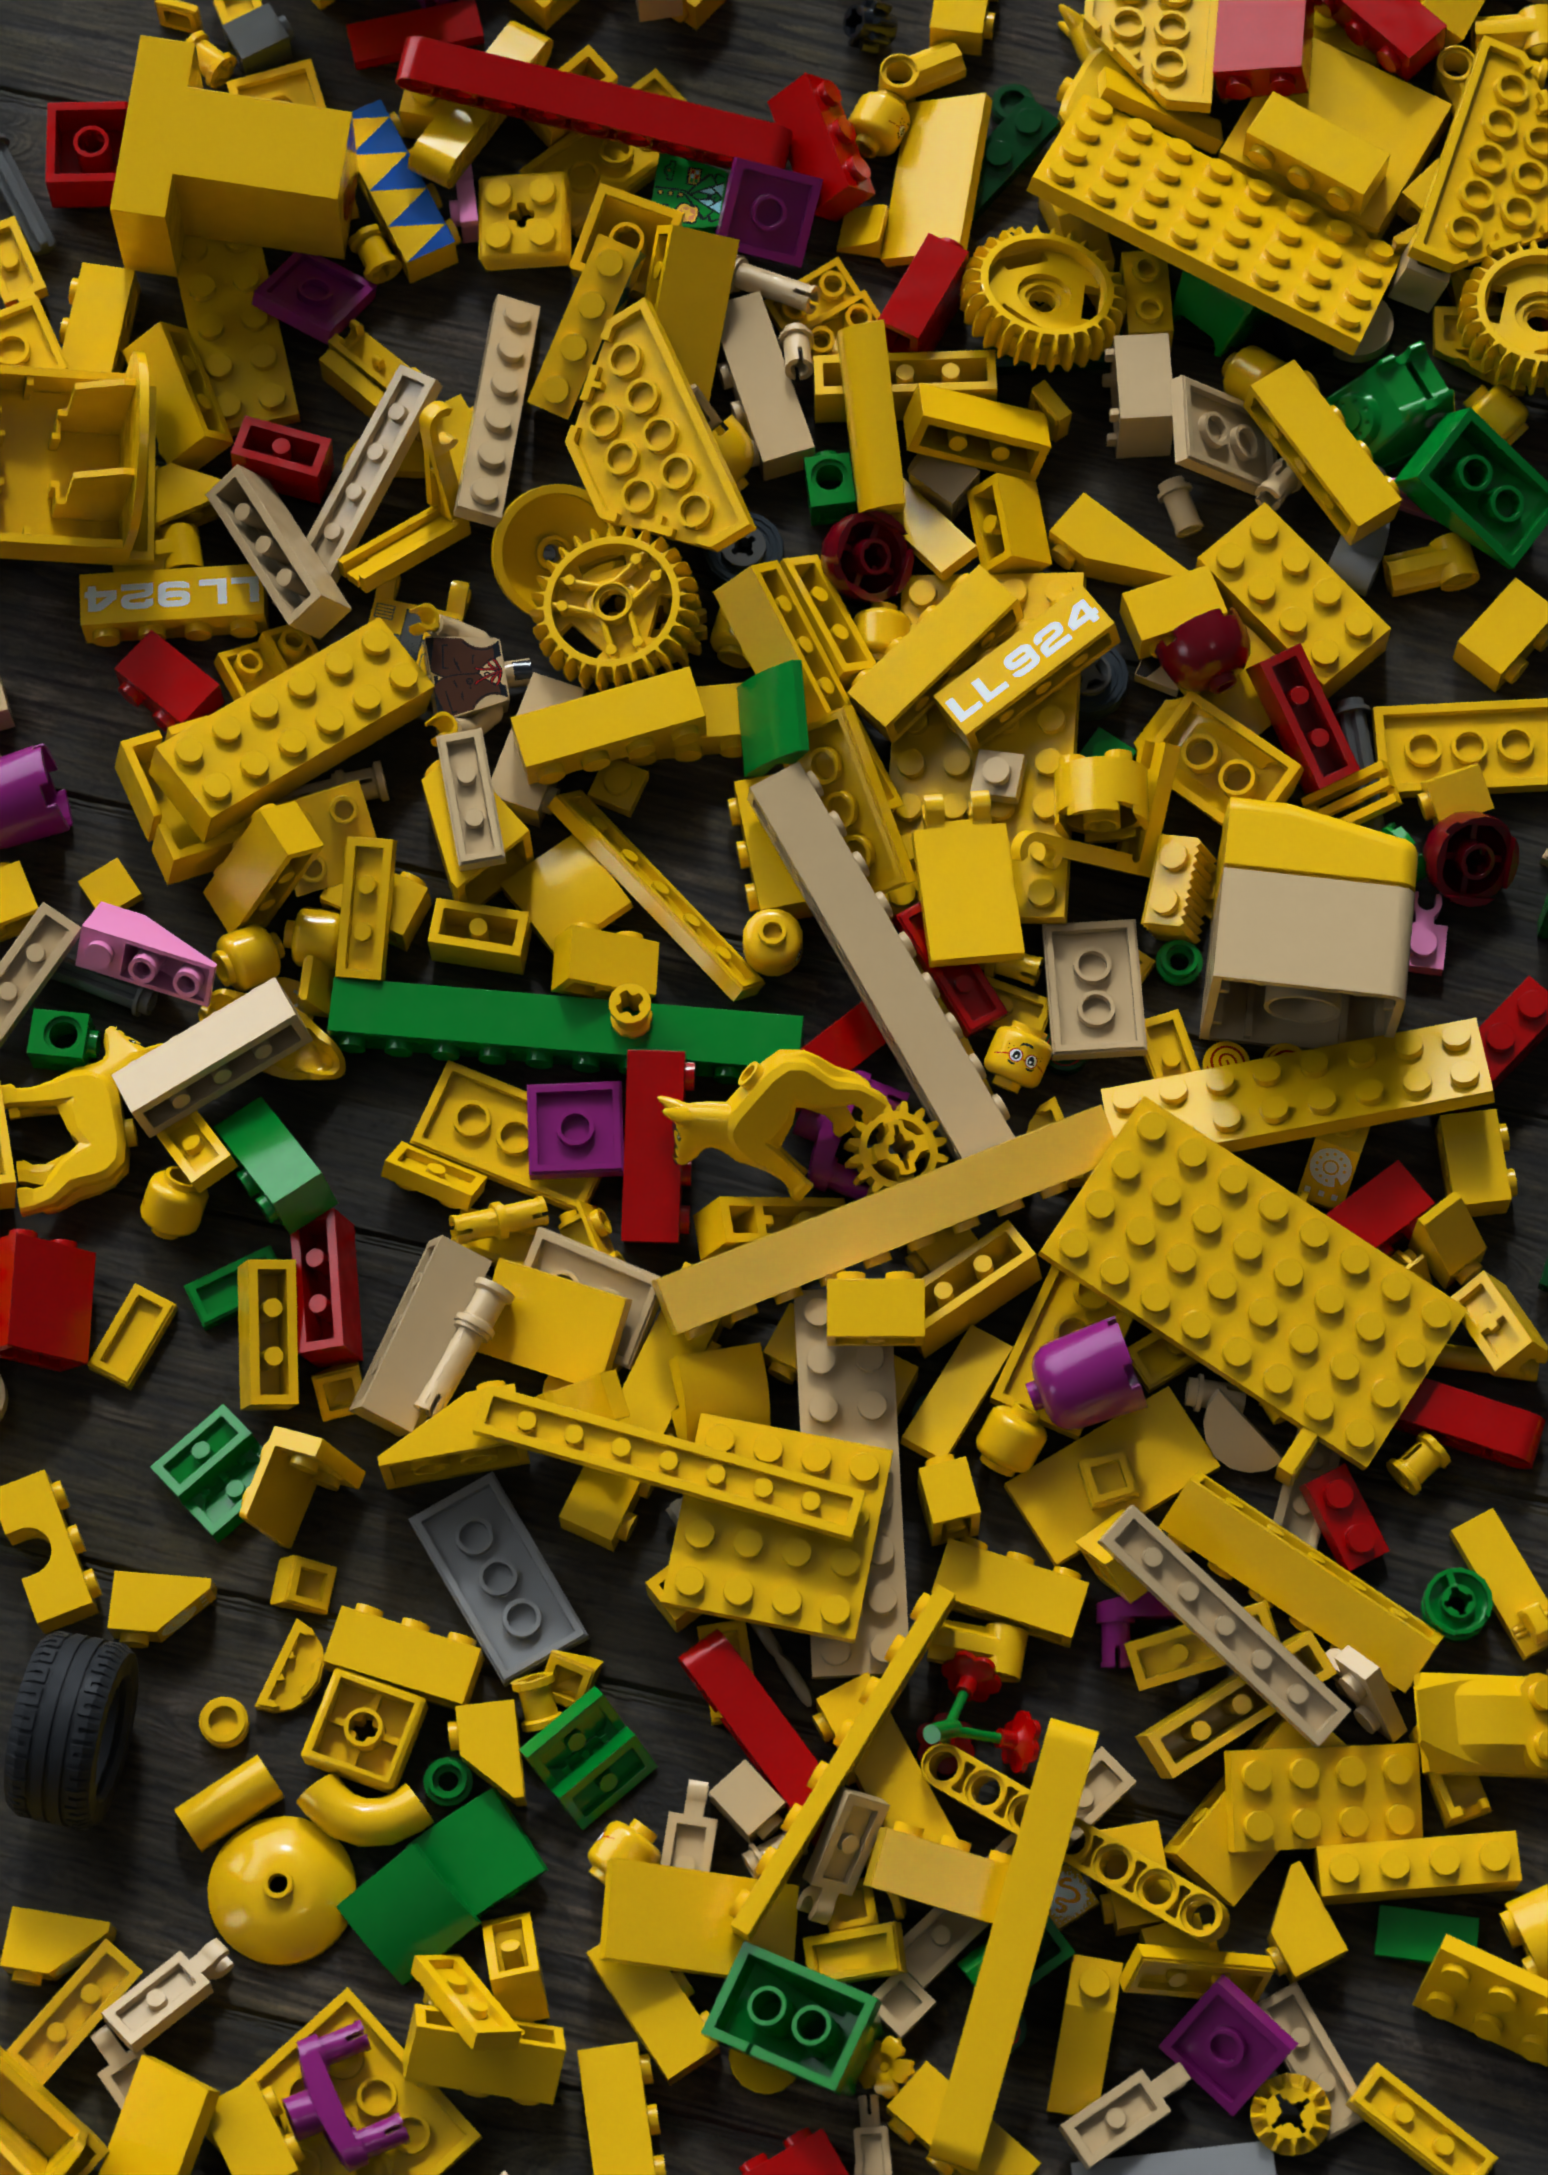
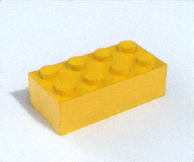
[1196,502,1391,699]

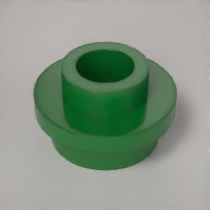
[1156,940,1203,986]
[424,1757,473,1807]

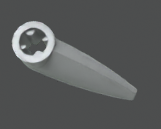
[1328,464,1390,597]

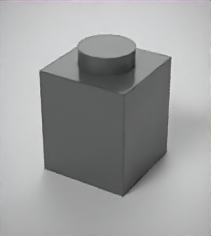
[222,2,295,77]

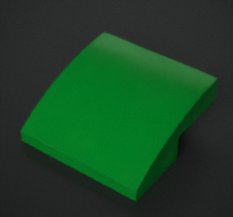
[737,660,809,777]
[150,1404,263,1543]
[519,1686,658,1830]
[406,1788,548,1918]
[336,1844,482,1986]

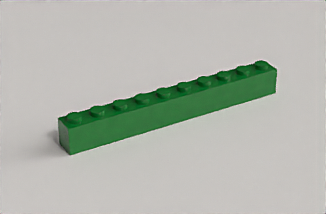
[327,977,804,1085]

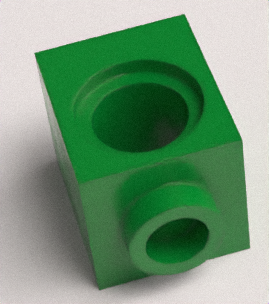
[804,450,856,526]
[26,1008,102,1071]

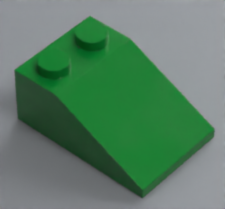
[1394,407,1548,570]

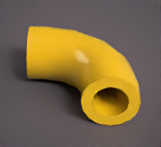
[296,1773,434,1847]

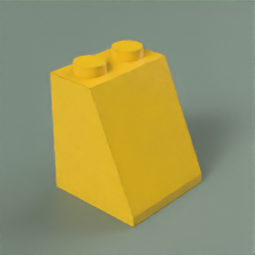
[421,759,534,905]

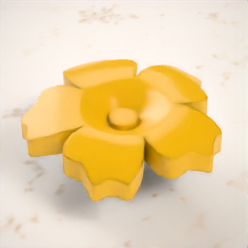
[858,2036,915,2099]

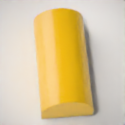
[174,1755,285,1852]

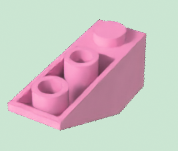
[75,902,217,1007]

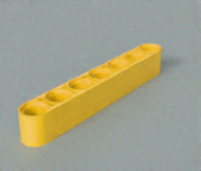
[921,1743,1230,1943]

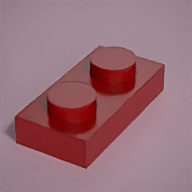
[1299,1464,1390,1572]

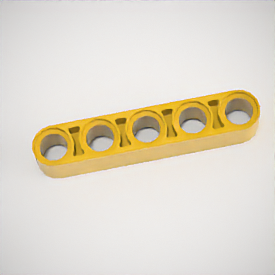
[408,21,553,189]

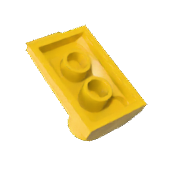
[1134,691,1304,826]
[1413,1672,1548,1779]

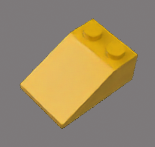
[377,1380,530,1490]

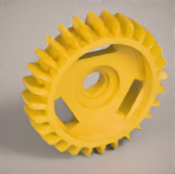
[960,225,1127,373]
[1457,240,1548,396]
[530,524,702,692]

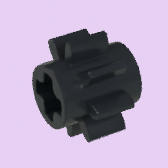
[843,0,898,55]

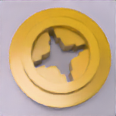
[1250,2073,1332,2156]

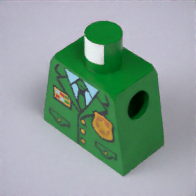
[652,153,729,234]

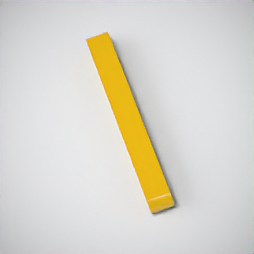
[928,1718,1099,2172]

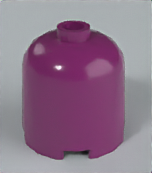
[0,743,73,849]
[1026,1316,1148,1430]

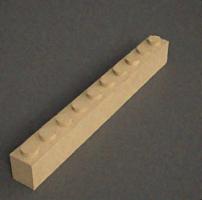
[747,761,1020,1161]

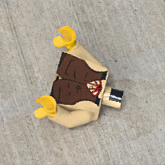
[409,603,533,747]

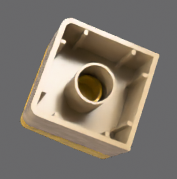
[1199,797,1418,1051]

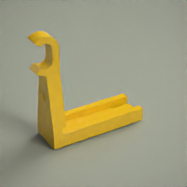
[337,401,471,593]
[1010,739,1181,878]

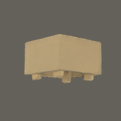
[1102,333,1173,458]

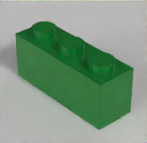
[213,1096,339,1235]

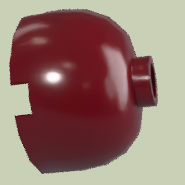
[820,510,914,604]
[1154,607,1251,695]
[1423,811,1519,907]

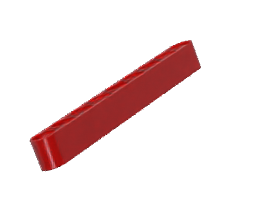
[395,36,793,170]

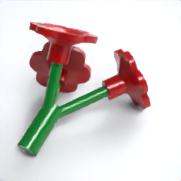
[916,1650,1041,1775]

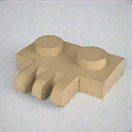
[1325,1645,1408,1743]

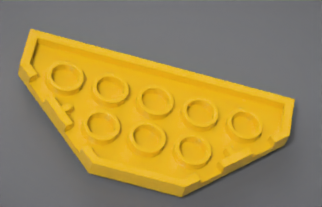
[1083,0,1219,113]
[1407,35,1548,273]
[565,297,757,552]

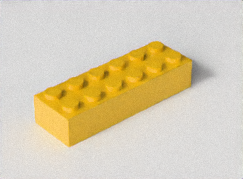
[149,617,435,844]

